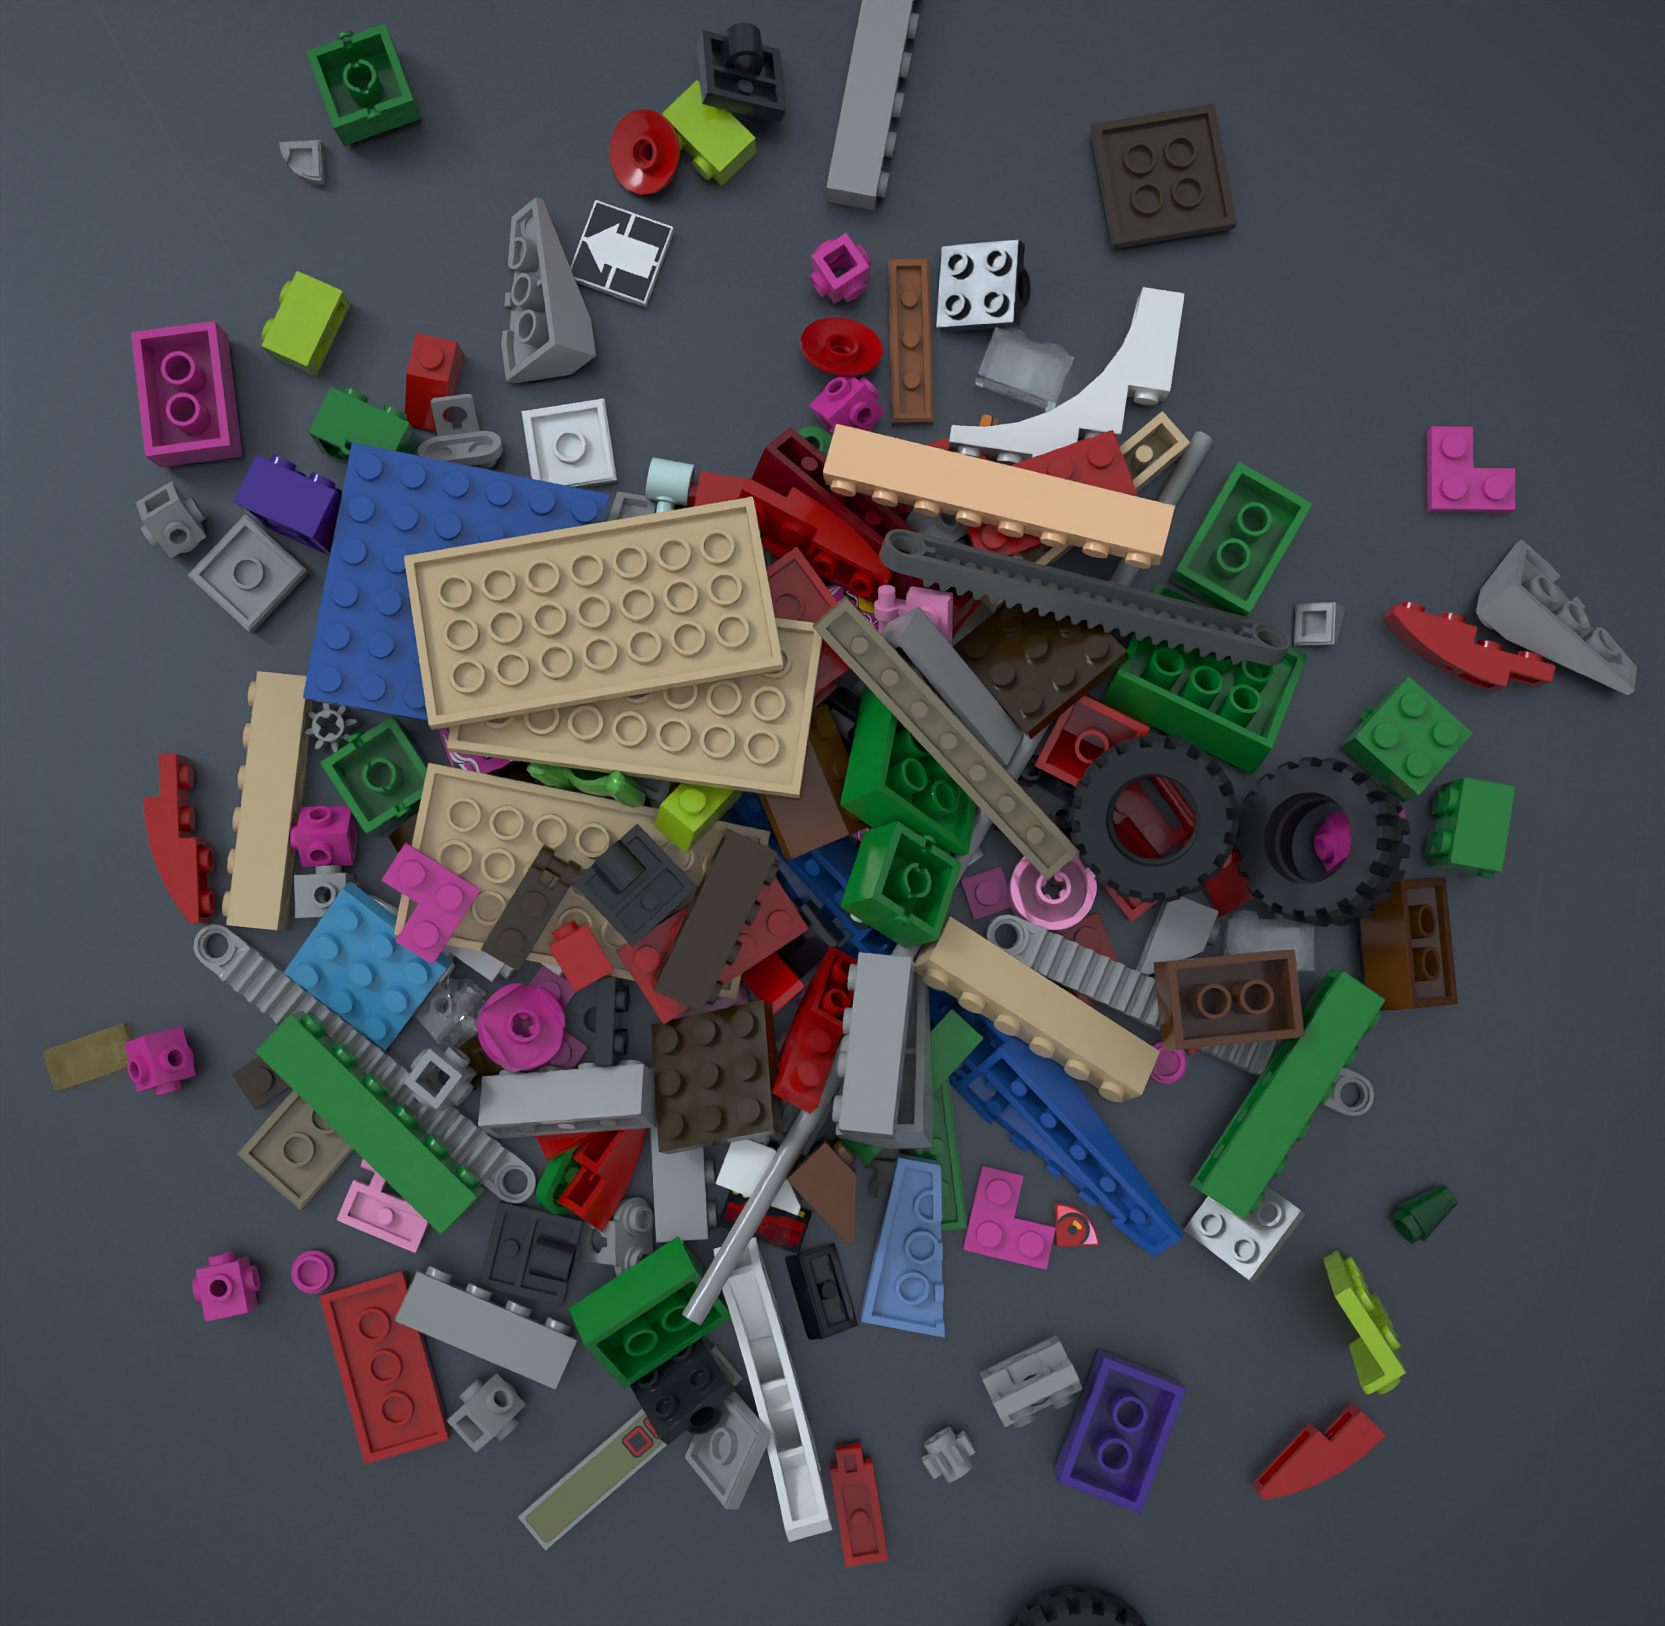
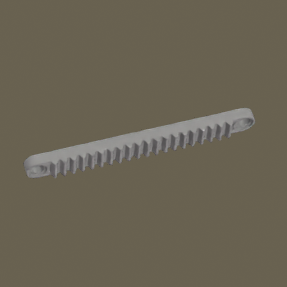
[983,914,1374,1116]
[193,924,538,1204]

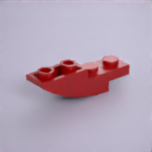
[738,478,892,604]
[1383,602,1556,692]
[143,753,215,924]
[772,946,858,1114]

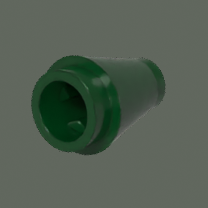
[1391,1184,1458,1244]

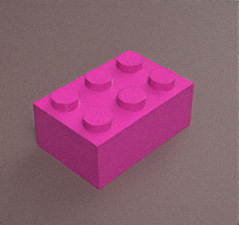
[131,321,243,468]

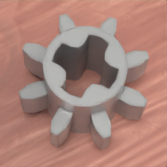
[304,703,360,753]
[922,1427,976,1483]

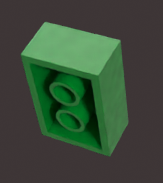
[1169,462,1312,616]
[569,1236,731,1389]

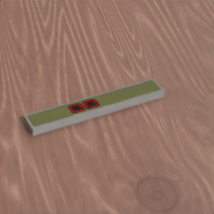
[518,1344,743,1551]

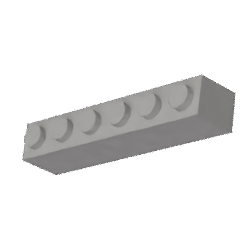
[826,0,919,210]

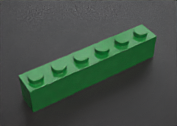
[1190,969,1385,1220]
[255,1011,486,1235]

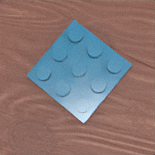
[284,881,453,1051]

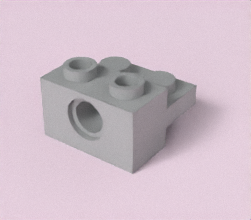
[979,1335,1083,1428]

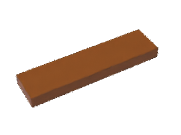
[887,258,934,426]

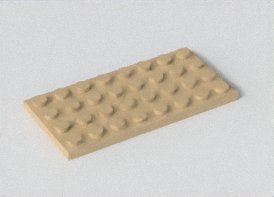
[404,497,784,730]
[447,618,823,799]
[394,763,771,1000]

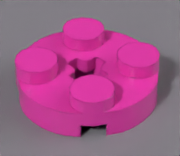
[476,983,565,1072]

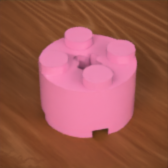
[1008,854,1097,933]

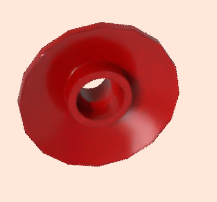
[609,109,680,195]
[800,317,883,376]

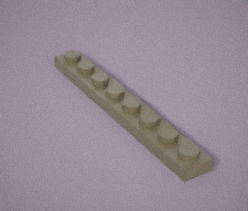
[813,595,1080,881]

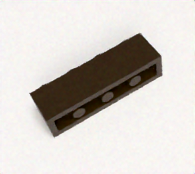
[651,828,780,1013]

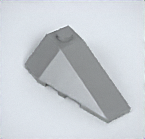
[501,197,596,384]
[1476,539,1637,695]
[836,972,933,1149]

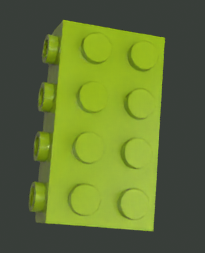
[1323,1249,1406,1395]

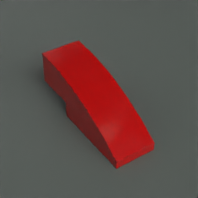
[557,1128,648,1232]
[1251,1403,1386,1500]

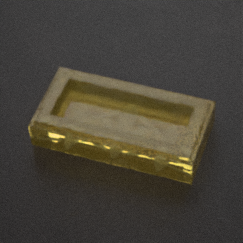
[42,1023,133,1091]

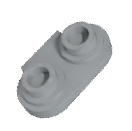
[417,394,503,469]
[581,1197,654,1276]

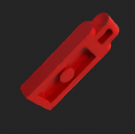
[829,1443,889,1567]

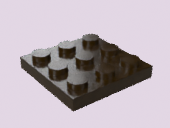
[1090,104,1237,249]
[953,603,1130,740]
[651,1000,782,1154]

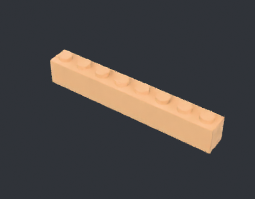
[823,424,1175,569]

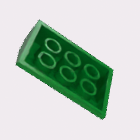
[1101,583,1307,774]
[840,684,977,856]

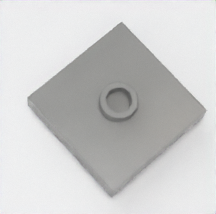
[188,514,309,633]
[685,1391,772,1510]

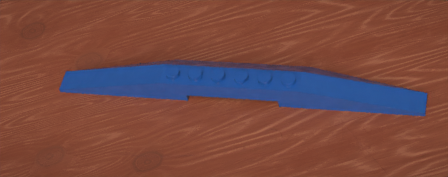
[729,791,1184,1257]

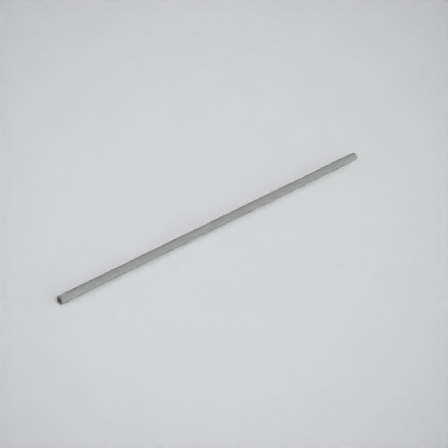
[682,431,1214,1326]

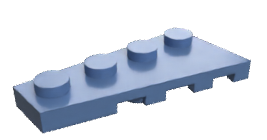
[860,1153,945,1338]

